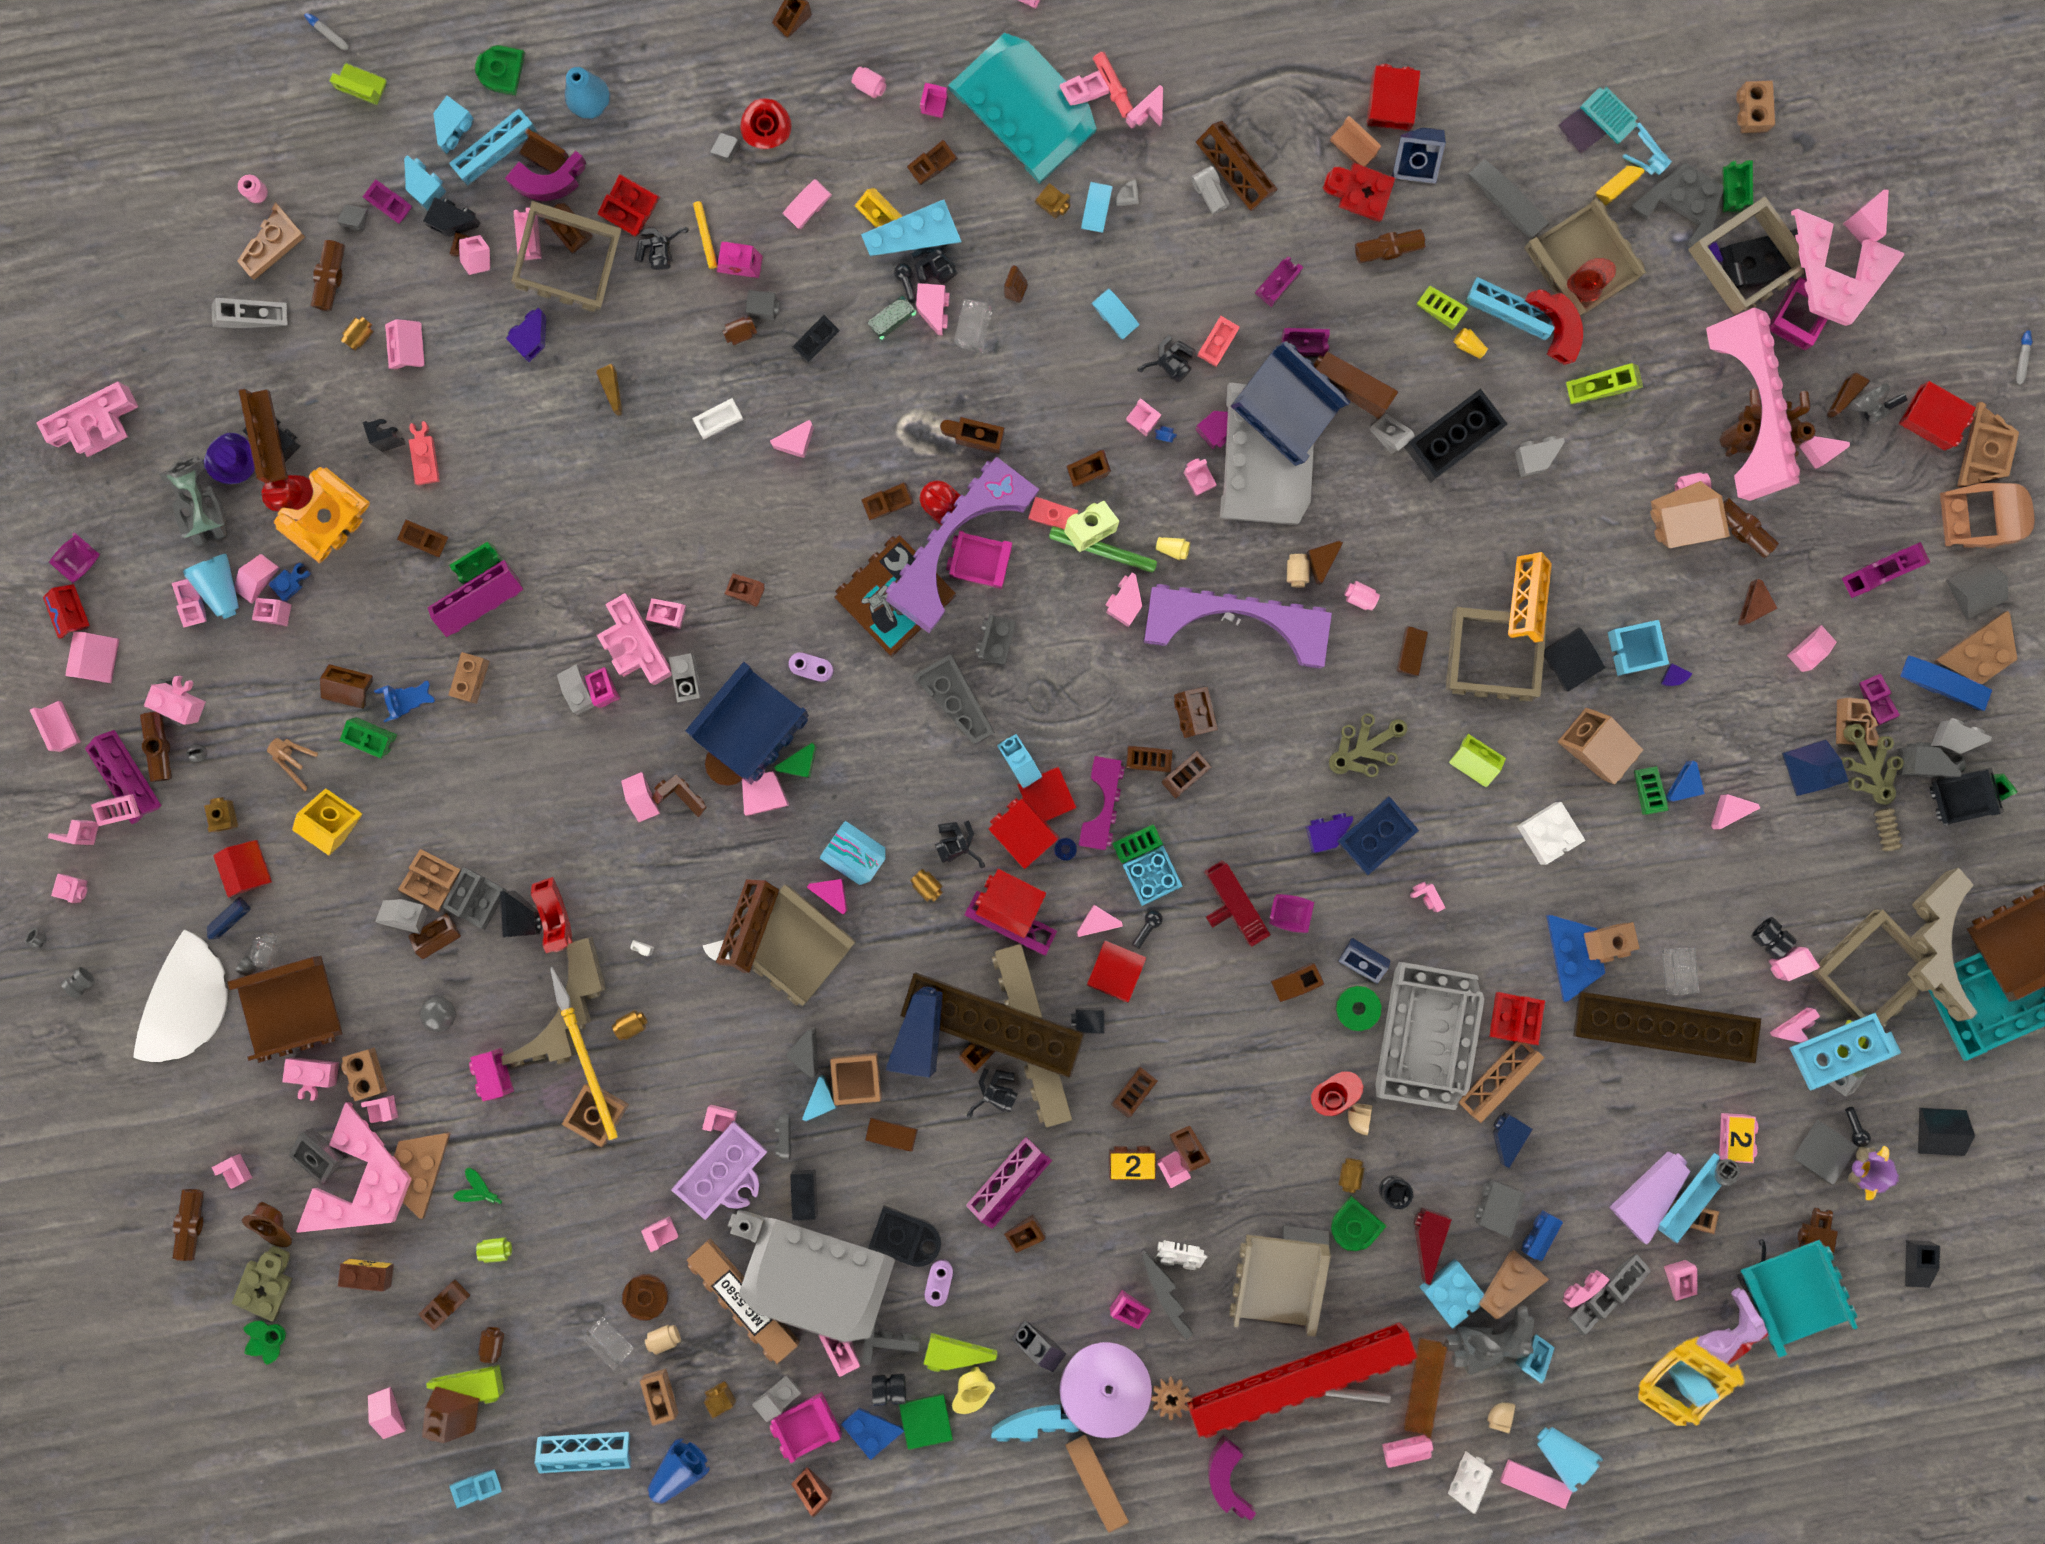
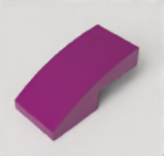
[362,179,413,224]
[1859,673,1900,727]

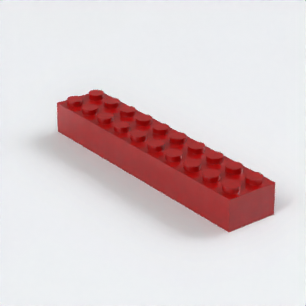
[1187,1322,1417,1438]

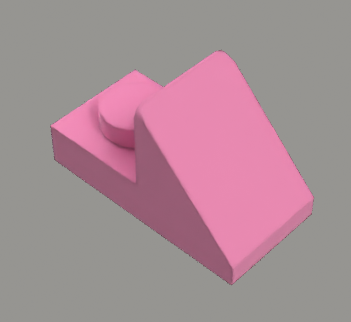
[1126,85,1163,128]
[646,598,686,629]
[1770,1008,1820,1043]

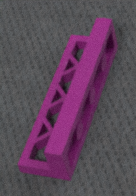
[85,730,161,824]
[964,891,1057,956]
[966,1137,1052,1229]

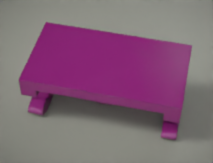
[1255,257,1304,308]
[1282,328,1330,357]

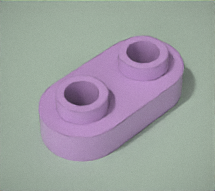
[789,653,833,682]
[925,1259,953,1307]

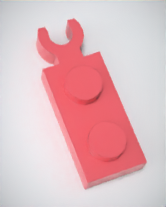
[409,421,440,485]

